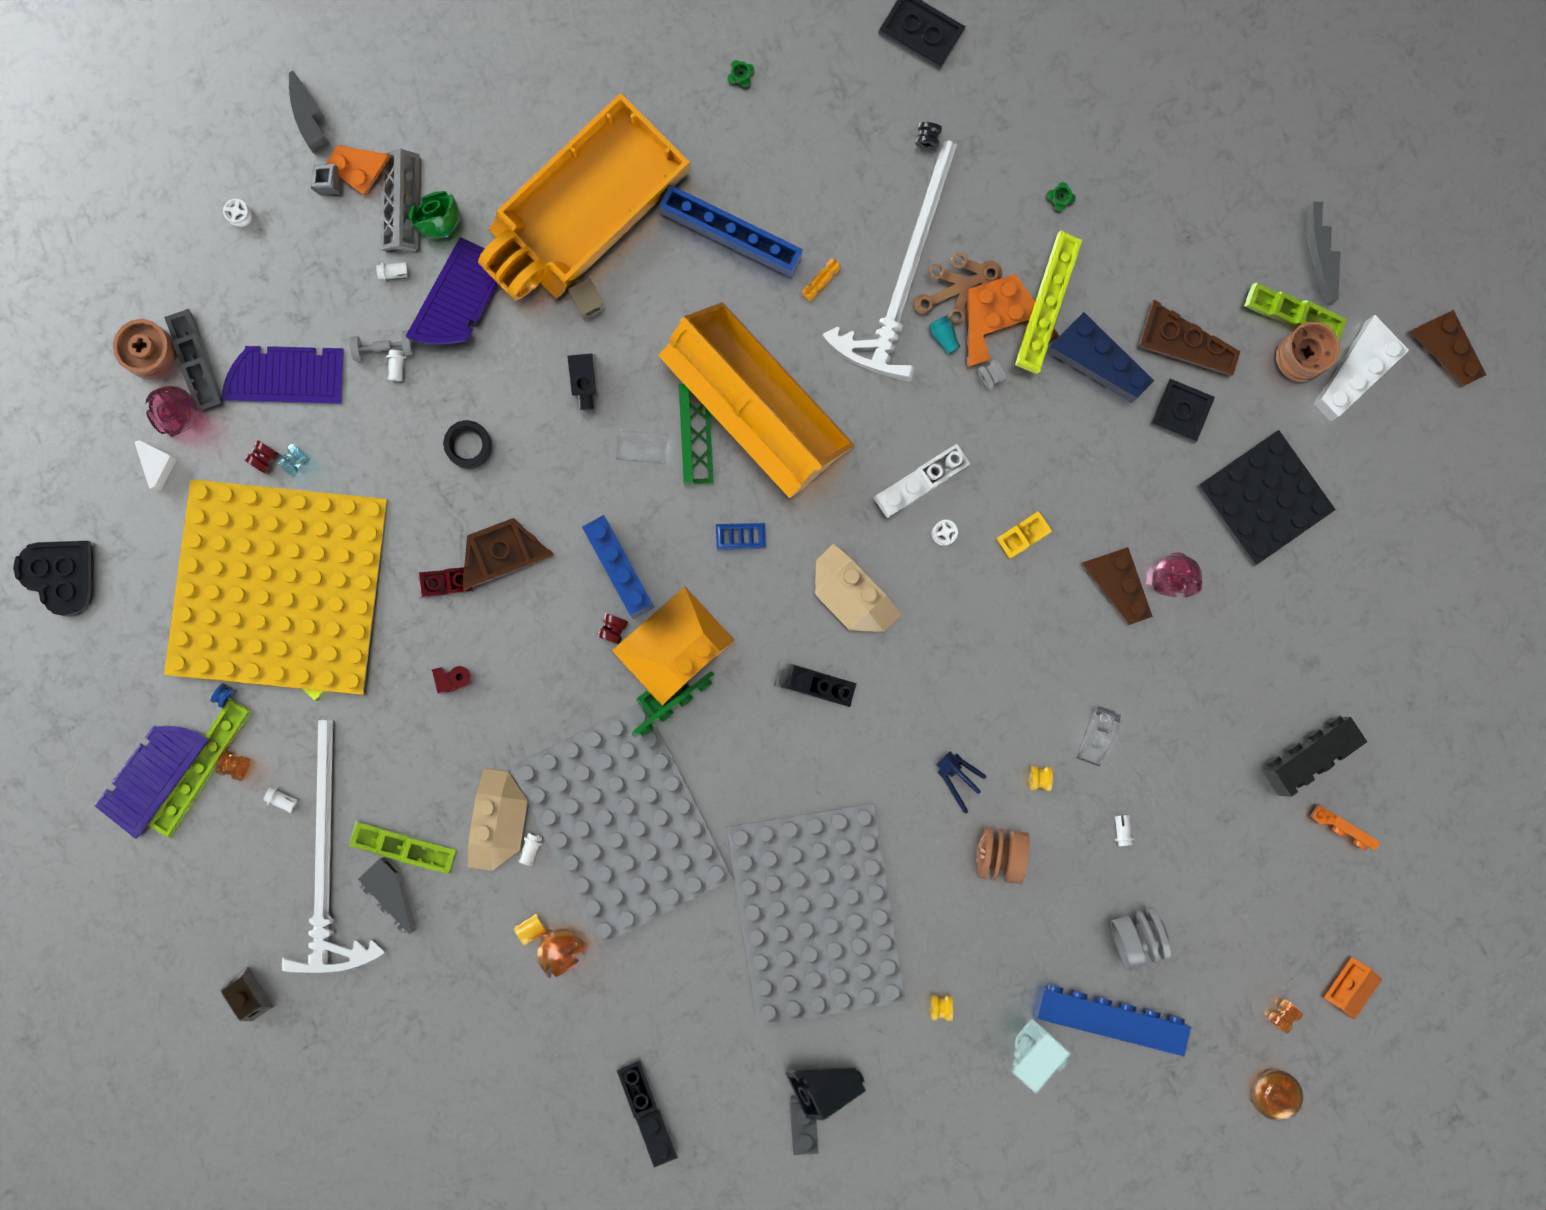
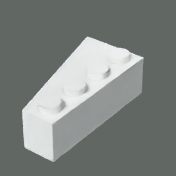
[1314,315,1409,422]

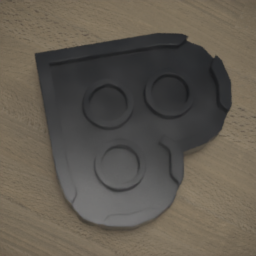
[13,541,92,616]

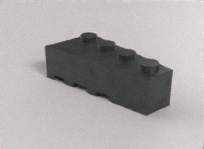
[1262,715,1367,797]

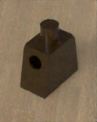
[220,967,274,1021]

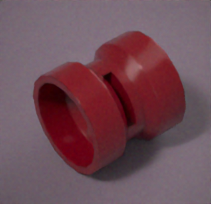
[244,440,279,474]
[597,613,628,645]

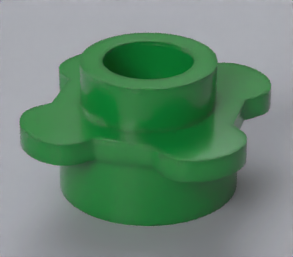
[728,60,754,87]
[1047,182,1076,211]

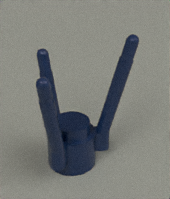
[936,751,986,814]

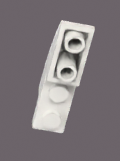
[874,444,970,518]

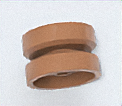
[113,319,177,379]

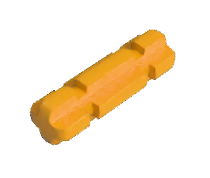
[802,259,841,301]

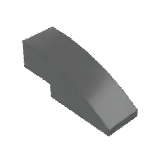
[289,71,329,153]

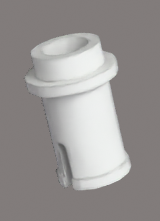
[376,262,408,282]
[386,350,406,381]
[263,787,298,814]
[1114,815,1135,846]
[517,832,543,866]

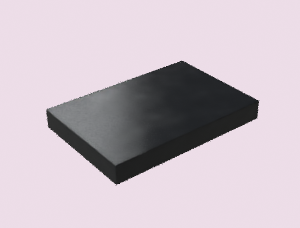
[878,0,966,69]

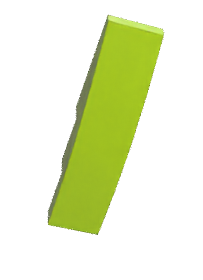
[1244,283,1347,341]
[348,821,456,874]

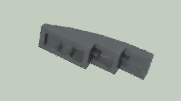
[1307,201,1341,305]
[164,309,222,411]

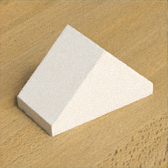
[135,440,177,492]

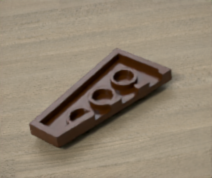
[1138,299,1240,376]

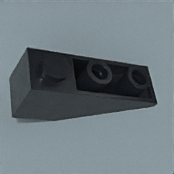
[774,662,857,707]

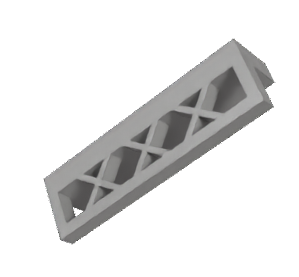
[380,149,420,252]

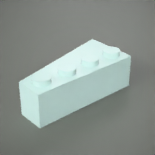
[1012,1019,1070,1093]

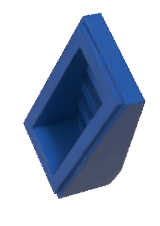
[716,523,766,550]

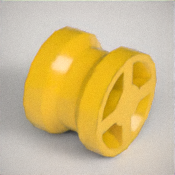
[1029,766,1053,791]
[930,995,953,1021]

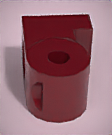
[432,666,472,694]

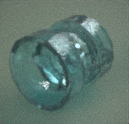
[275,443,310,477]

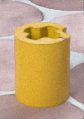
[514,914,548,946]

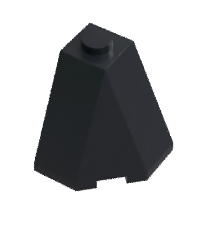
[785,1068,866,1120]

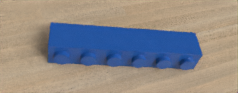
[659,185,803,278]
[1034,984,1191,1057]

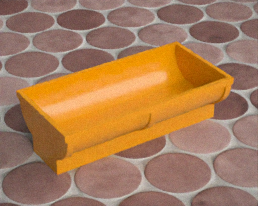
[658,302,855,498]

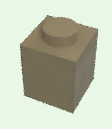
[568,278,605,320]

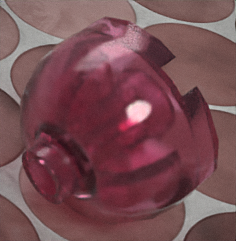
[146,386,197,437]
[1152,552,1203,597]

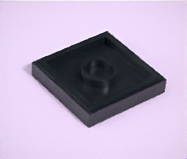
[1150,378,1215,443]

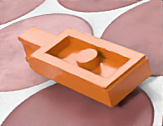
[1310,804,1380,851]

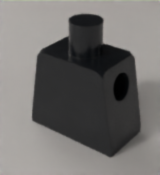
[567,353,599,410]

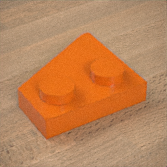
[326,145,391,195]

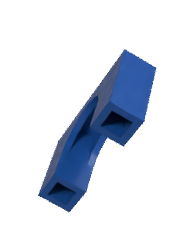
[582,515,655,619]

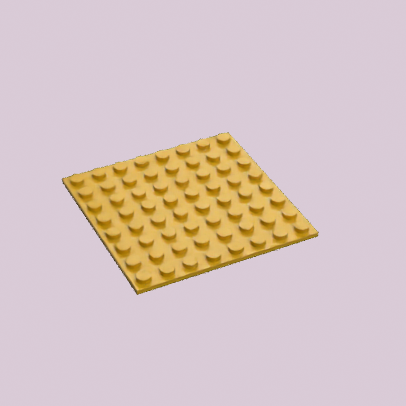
[164,479,387,695]

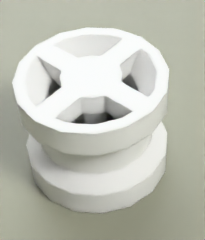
[223,199,252,228]
[932,520,958,546]

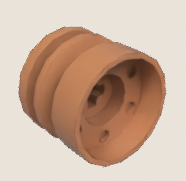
[1276,322,1340,382]
[976,826,1030,885]

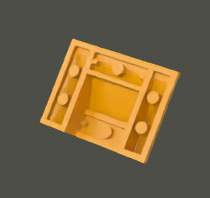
[612,586,735,706]

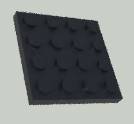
[1197,430,1336,566]

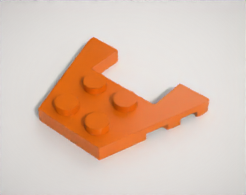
[967,274,1059,367]

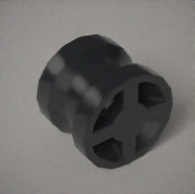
[915,122,942,149]

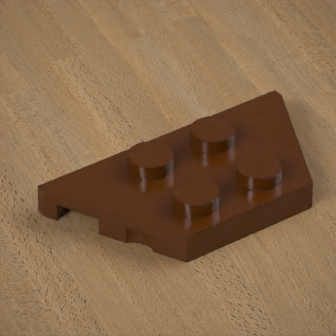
[462,518,553,591]

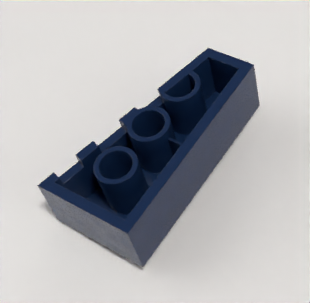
[1046,312,1154,403]

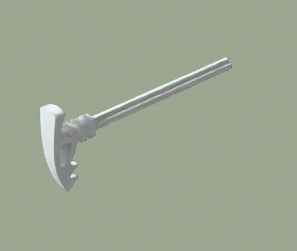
[823,140,957,382]
[282,720,385,973]

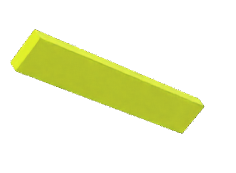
[1015,230,1082,374]

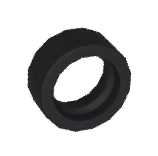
[443,420,492,469]

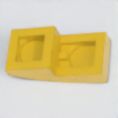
[996,510,1053,559]

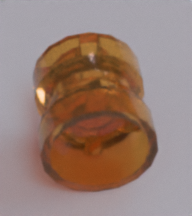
[215,750,249,781]
[1268,998,1303,1034]

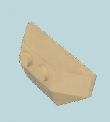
[815,544,902,632]
[468,768,528,871]

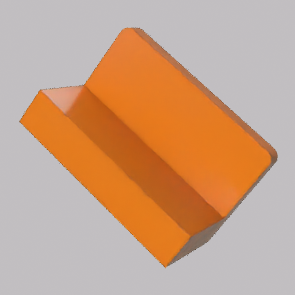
[1324,957,1382,1019]

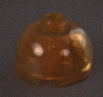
[536,929,588,978]
[1250,1069,1304,1121]

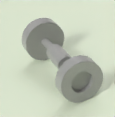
[350,331,414,361]

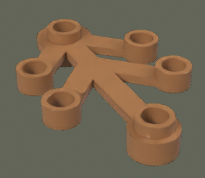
[913,253,1002,324]

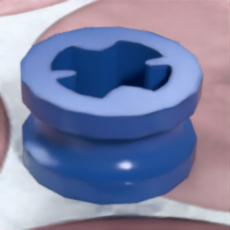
[210,683,234,708]

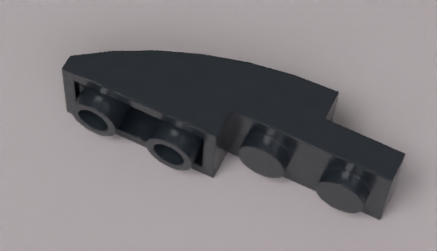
[617,1061,679,1168]

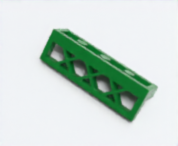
[679,384,714,485]

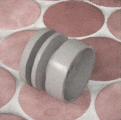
[1111,907,1171,971]

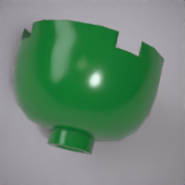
[409,191,460,239]

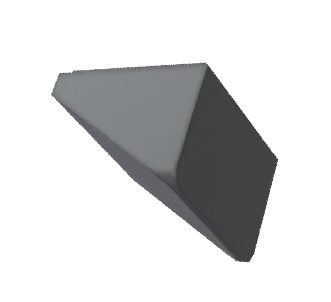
[311,164,341,195]

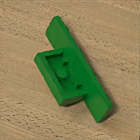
[632,671,715,738]

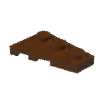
[1407,310,1486,387]
[1081,547,1153,625]

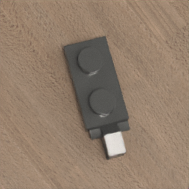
[790,1097,819,1155]

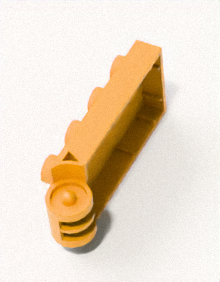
[478,93,691,300]

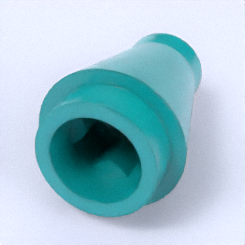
[929,315,960,353]

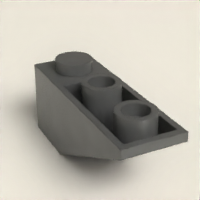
[358,857,416,934]

